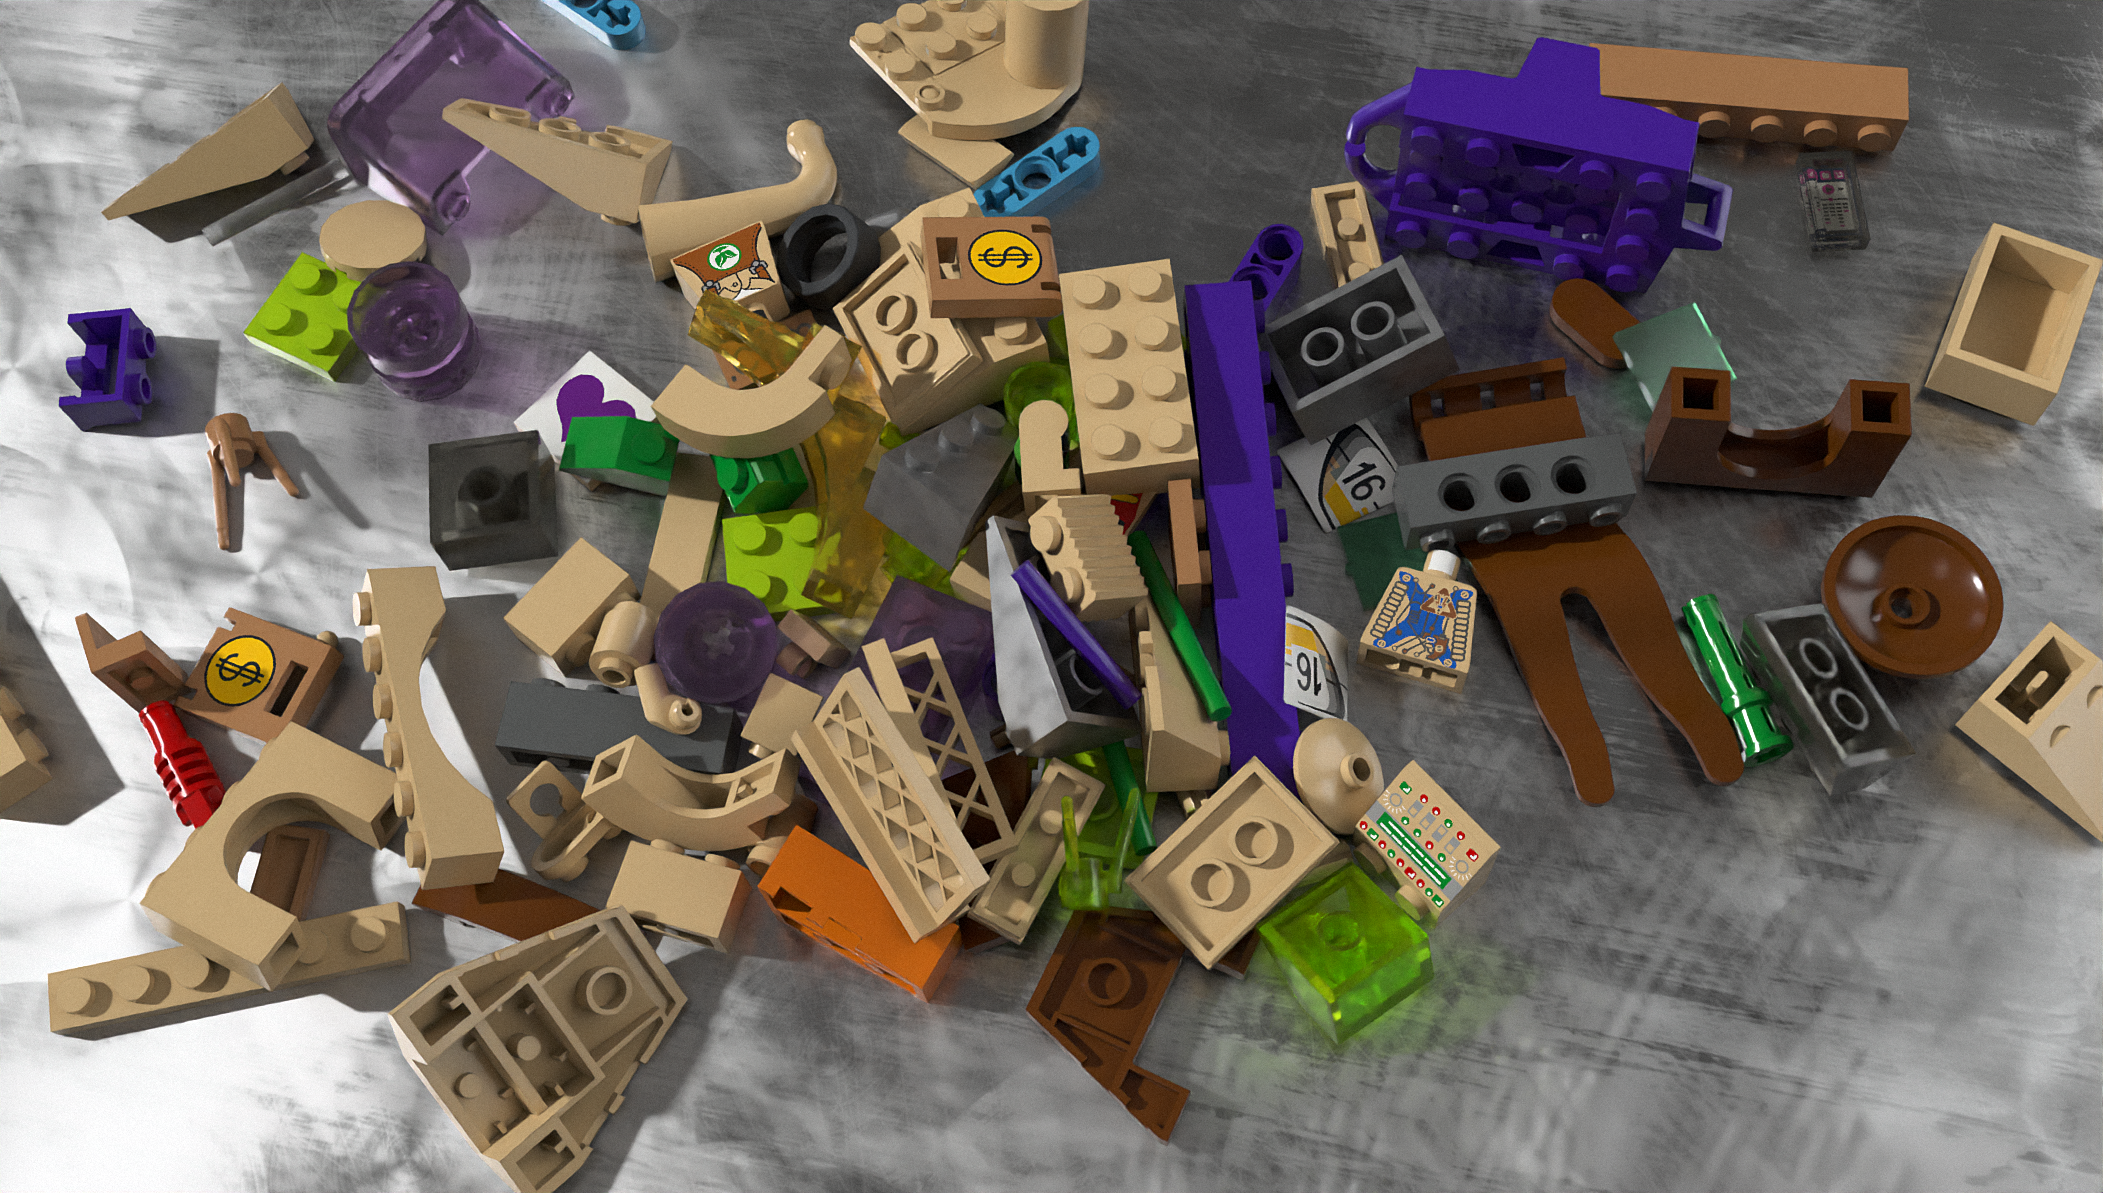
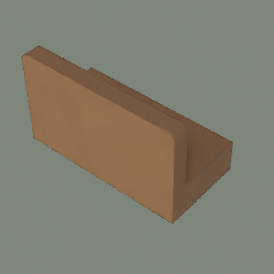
[75,612,192,713]

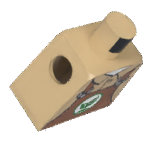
[669,220,790,348]

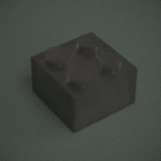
[428,430,558,571]

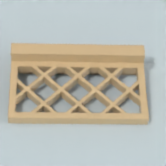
[790,667,991,944]

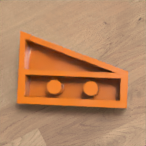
[757,824,963,1003]

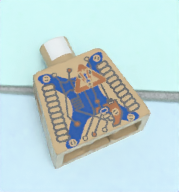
[1356,550,1477,694]

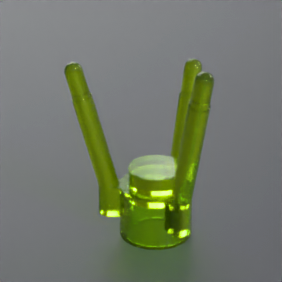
[1059,788,1141,911]

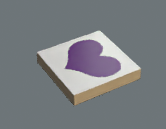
[514,350,661,492]

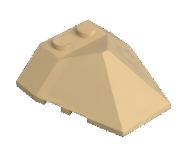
[387,904,687,1193]

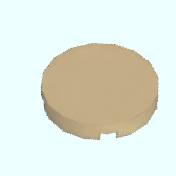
[319,200,427,282]

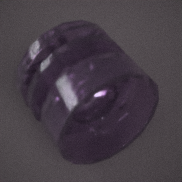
[347,261,482,402]
[654,581,779,704]

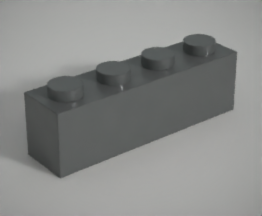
[495,678,744,775]

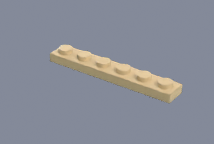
[47,901,411,1035]

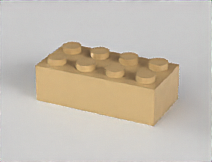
[1059,259,1201,496]

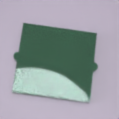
[1612,302,1737,411]
[1337,512,1458,612]

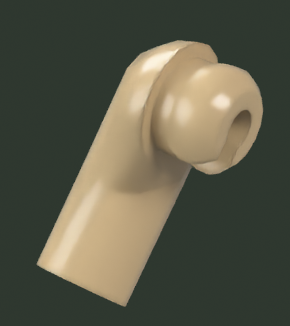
[634,663,702,735]

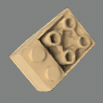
[1955,621,2103,843]

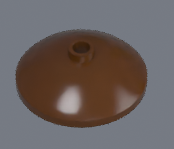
[1821,515,2004,679]

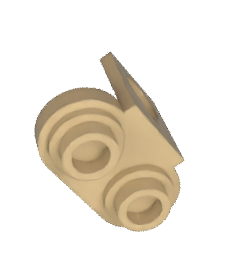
[506,760,624,882]

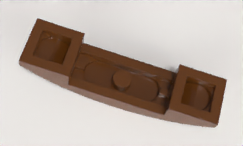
[411,869,647,943]

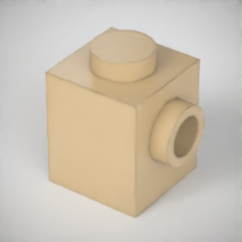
[740,672,824,759]

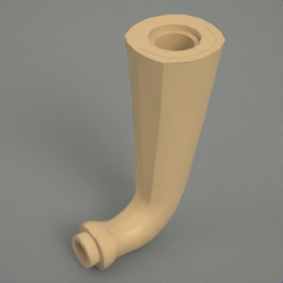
[638,119,837,283]

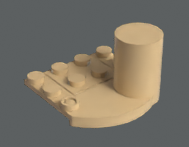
[850,0,1089,141]

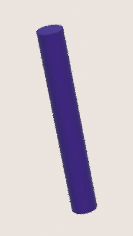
[1011,560,1142,710]

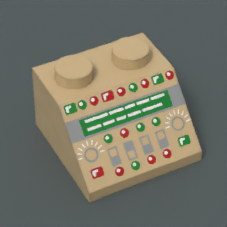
[1351,760,1501,929]

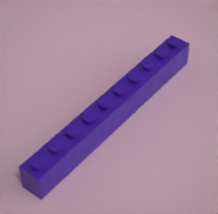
[1183,280,1304,805]

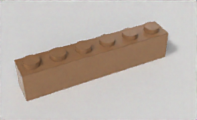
[1589,43,1909,151]

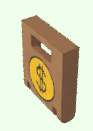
[920,217,1063,318]
[173,607,345,745]

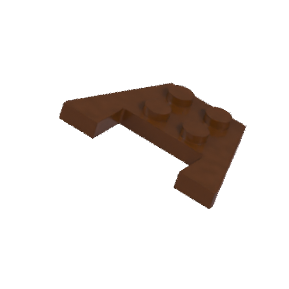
[1025,903,1266,1147]

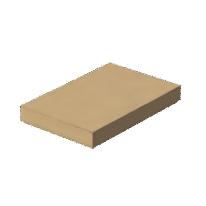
[832,241,984,429]
[1124,755,1340,970]

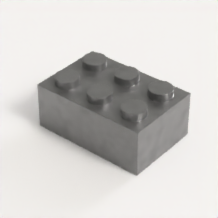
[1257,255,1460,445]

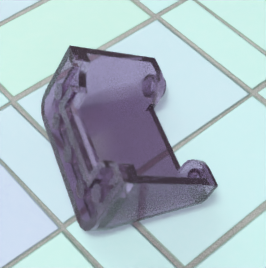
[327,0,575,236]

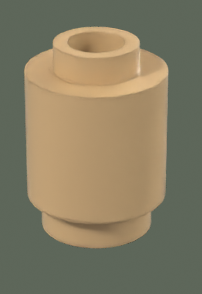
[589,601,659,688]

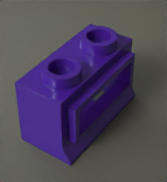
[58,308,157,431]

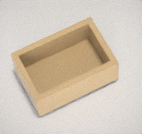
[1925,222,2103,426]

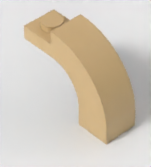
[650,325,852,458]
[581,734,802,851]

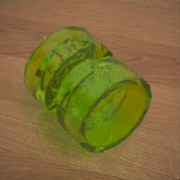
[1003,361,1077,440]

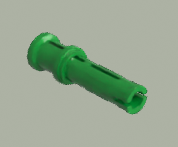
[1681,594,1794,767]

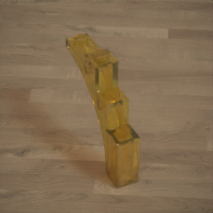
[687,289,894,619]

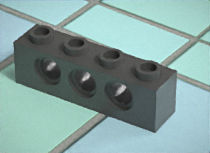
[1392,432,1637,552]

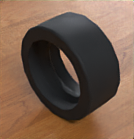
[777,203,881,311]

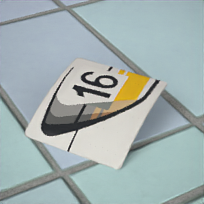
[1277,418,1398,533]
[1284,606,1348,721]

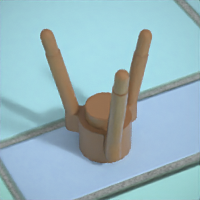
[205,413,299,550]

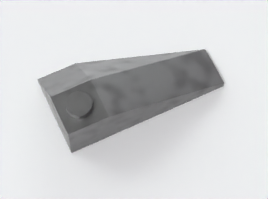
[985,515,1143,759]

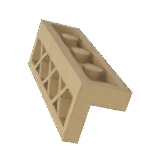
[862,637,1019,873]

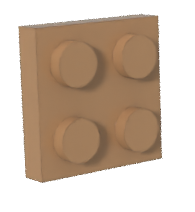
[1168,478,1212,629]

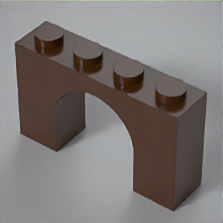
[1645,366,1912,498]

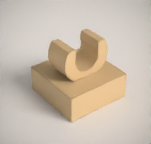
[776,610,851,680]

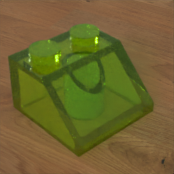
[1255,861,1435,1046]

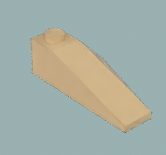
[101,82,314,221]
[442,98,673,226]
[1128,572,1230,793]

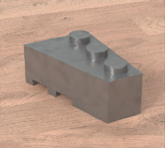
[863,403,1019,572]

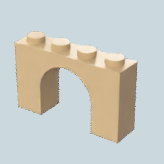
[139,721,406,992]

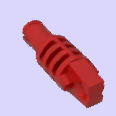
[138,700,227,829]

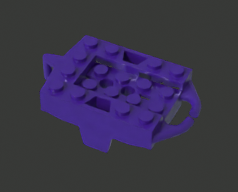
[1344,37,1733,294]

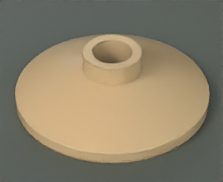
[1293,718,1384,835]

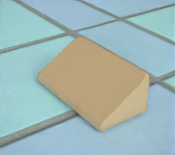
[898,114,1014,190]

